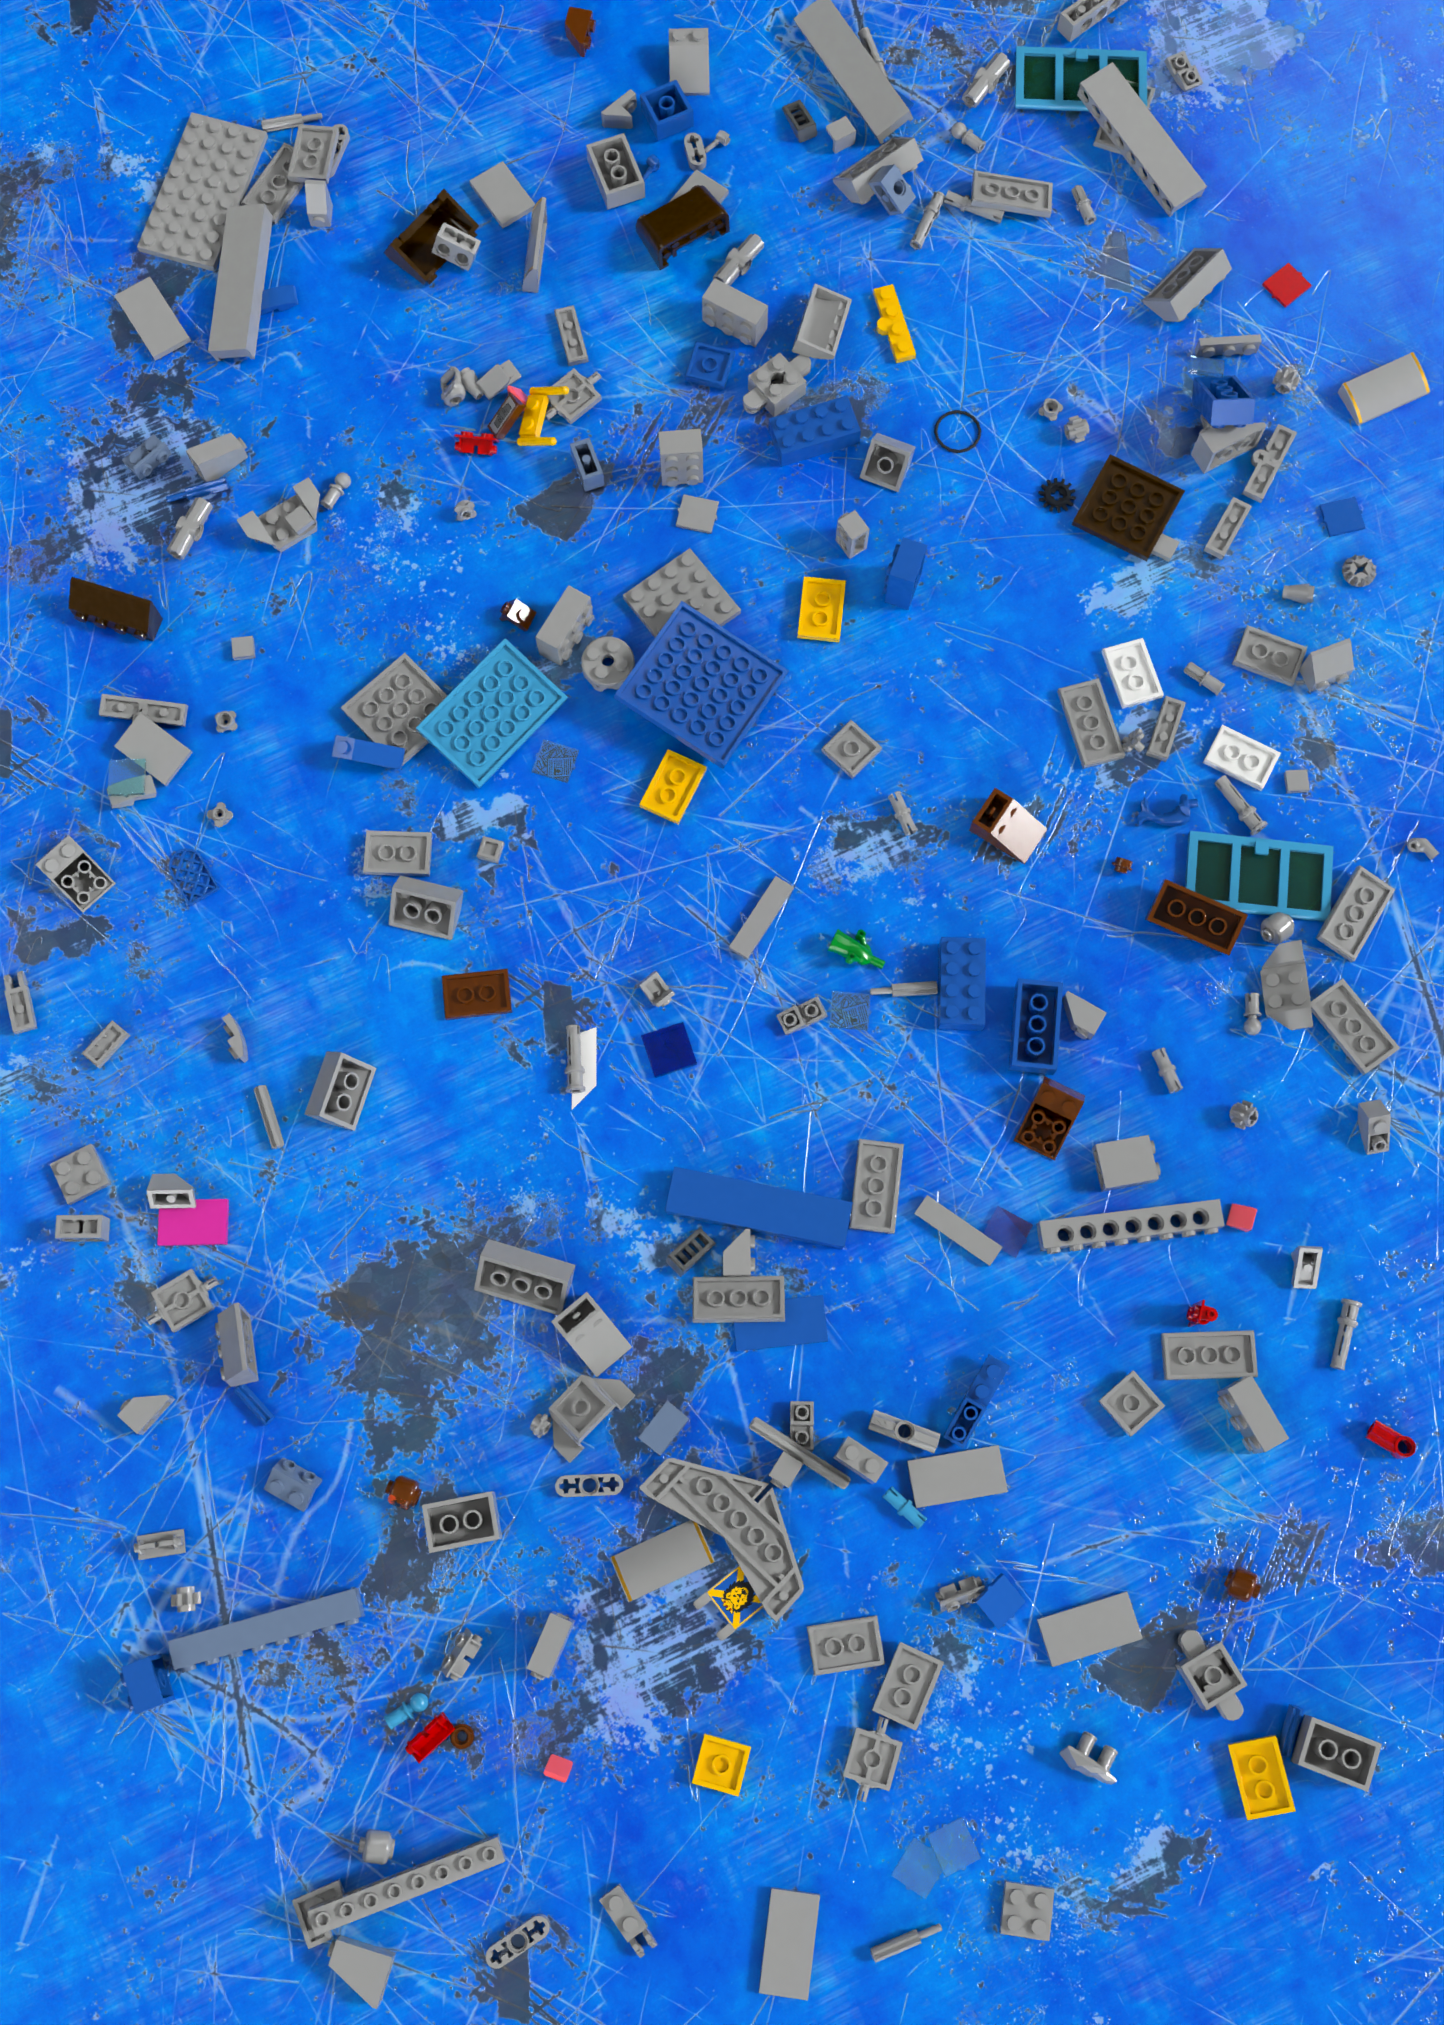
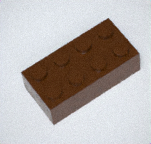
[1145,879,1248,955]

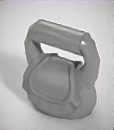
[440,366,466,407]

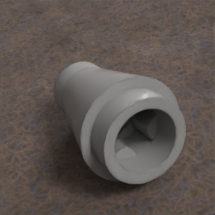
[460,367,484,400]
[1282,583,1315,604]

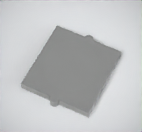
[676,494,719,534]

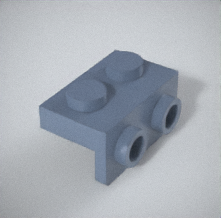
[264,1458,322,1512]

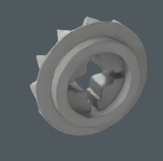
[1342,554,1377,587]

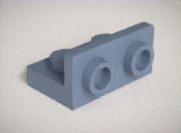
[122,434,171,480]

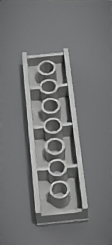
[794,0,913,144]
[1077,62,1207,217]
[208,204,273,362]

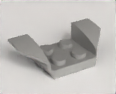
[237,477,320,552]
[1260,940,1313,1030]
[549,1375,636,1463]

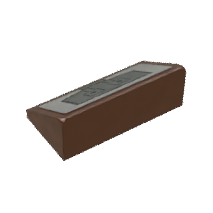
[487,393,526,440]

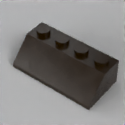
[69,577,163,641]

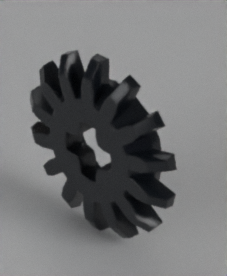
[1038,478,1076,513]

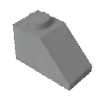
[305,180,333,227]
[1062,991,1107,1040]
[146,1174,196,1209]
[117,1395,175,1435]

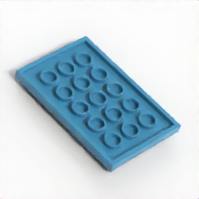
[416,638,568,789]

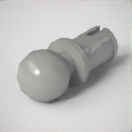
[951,122,986,154]
[320,472,351,510]
[1243,993,1262,1035]

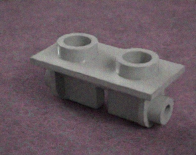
[134,1529,186,1560]
[935,1576,985,1612]
[441,1628,483,1681]

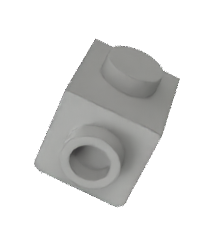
[638,971,675,1007]

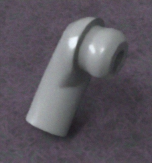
[1407,838,1439,860]

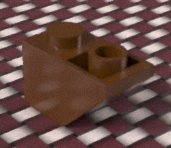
[565,6,596,57]

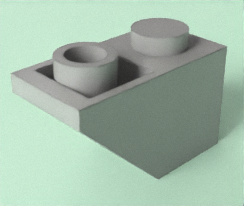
[1358,1099,1391,1155]
[723,1229,755,1277]

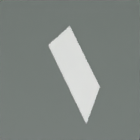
[572,1027,597,1109]

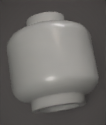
[1261,912,1294,945]
[358,1829,395,1865]

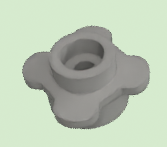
[1038,398,1063,421]
[454,500,477,521]
[215,711,238,733]
[207,802,233,828]
[530,1414,551,1438]

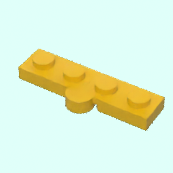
[873,284,916,363]

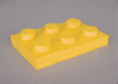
[797,576,846,642]
[639,749,707,825]
[1228,1735,1296,1820]

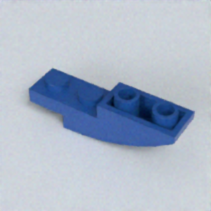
[943,1354,1010,1449]

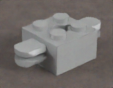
[743,353,811,417]
[1175,1629,1247,1721]

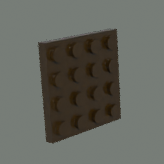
[1072,454,1185,562]

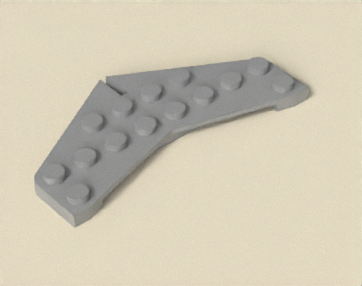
[639,1458,804,1622]

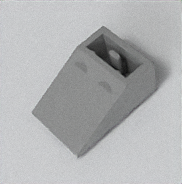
[35,835,116,913]
[551,1292,632,1377]

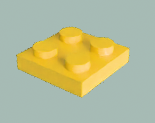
[692,1733,751,1797]

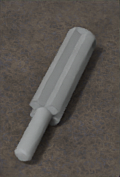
[261,113,323,132]
[870,981,938,997]
[870,1923,942,1963]

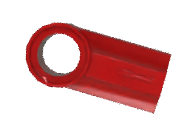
[1365,1420,1416,1459]

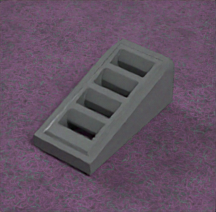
[782,100,817,143]
[666,1228,716,1277]

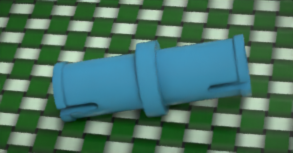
[882,1486,927,1530]

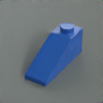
[332,735,405,770]

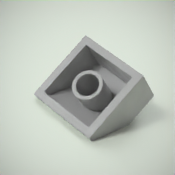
[860,433,916,492]
[1299,638,1354,692]

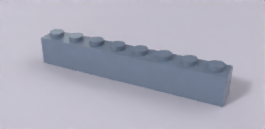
[168,1588,365,1673]

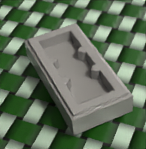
[81,1020,131,1069]

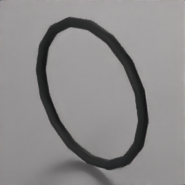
[934,410,981,453]

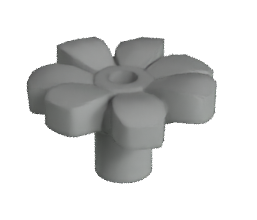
[1121,728,1145,752]

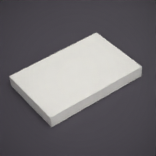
[1102,638,1164,709]
[1203,725,1281,791]

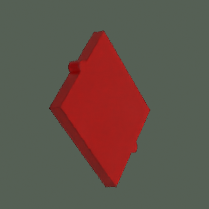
[1262,263,1312,308]

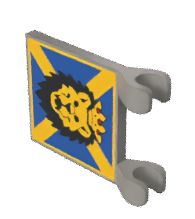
[693,1565,763,1641]

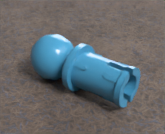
[384,1693,428,1729]

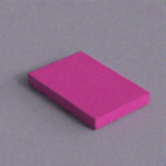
[157,1199,229,1246]

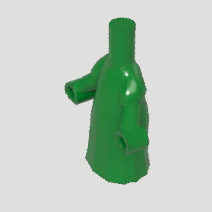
[827,929,885,969]

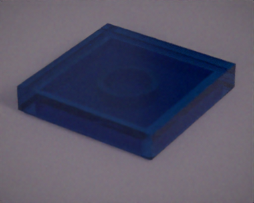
[641,1022,697,1078]

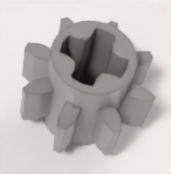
[1272,367,1300,394]
[1064,415,1089,443]
[1229,1100,1258,1130]
[171,1586,201,1612]

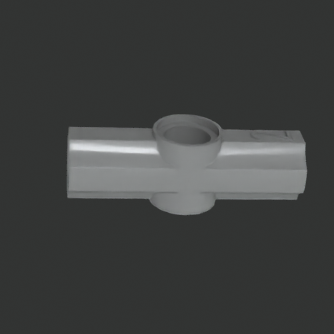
[962,52,1010,108]
[713,234,764,286]
[166,497,213,560]
[868,1410,941,1453]

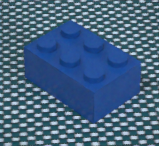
[883,537,928,610]

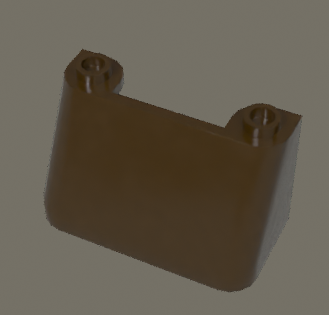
[636,185,730,270]
[384,189,479,285]

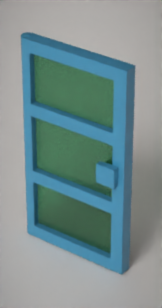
[1014,46,1147,112]
[1185,831,1334,922]

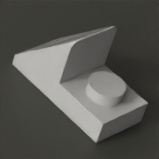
[601,89,637,129]
[476,360,522,400]
[1291,1246,1323,1289]

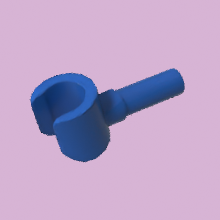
[642,154,660,182]

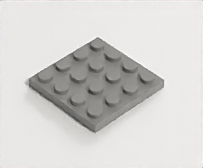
[623,548,741,637]
[341,653,447,766]

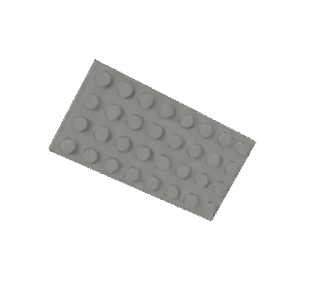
[137,112,268,272]

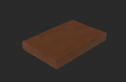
[442,969,512,1020]

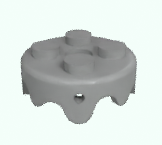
[581,637,635,692]

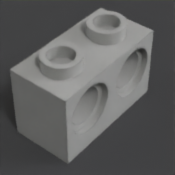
[431,223,481,271]
[835,510,870,559]
[55,1215,110,1242]

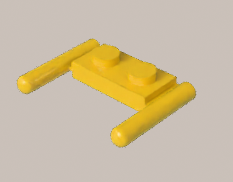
[517,386,569,446]

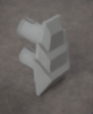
[1059,1731,1118,1785]

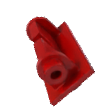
[455,431,499,456]
[1186,1300,1218,1327]
[405,1712,455,1764]

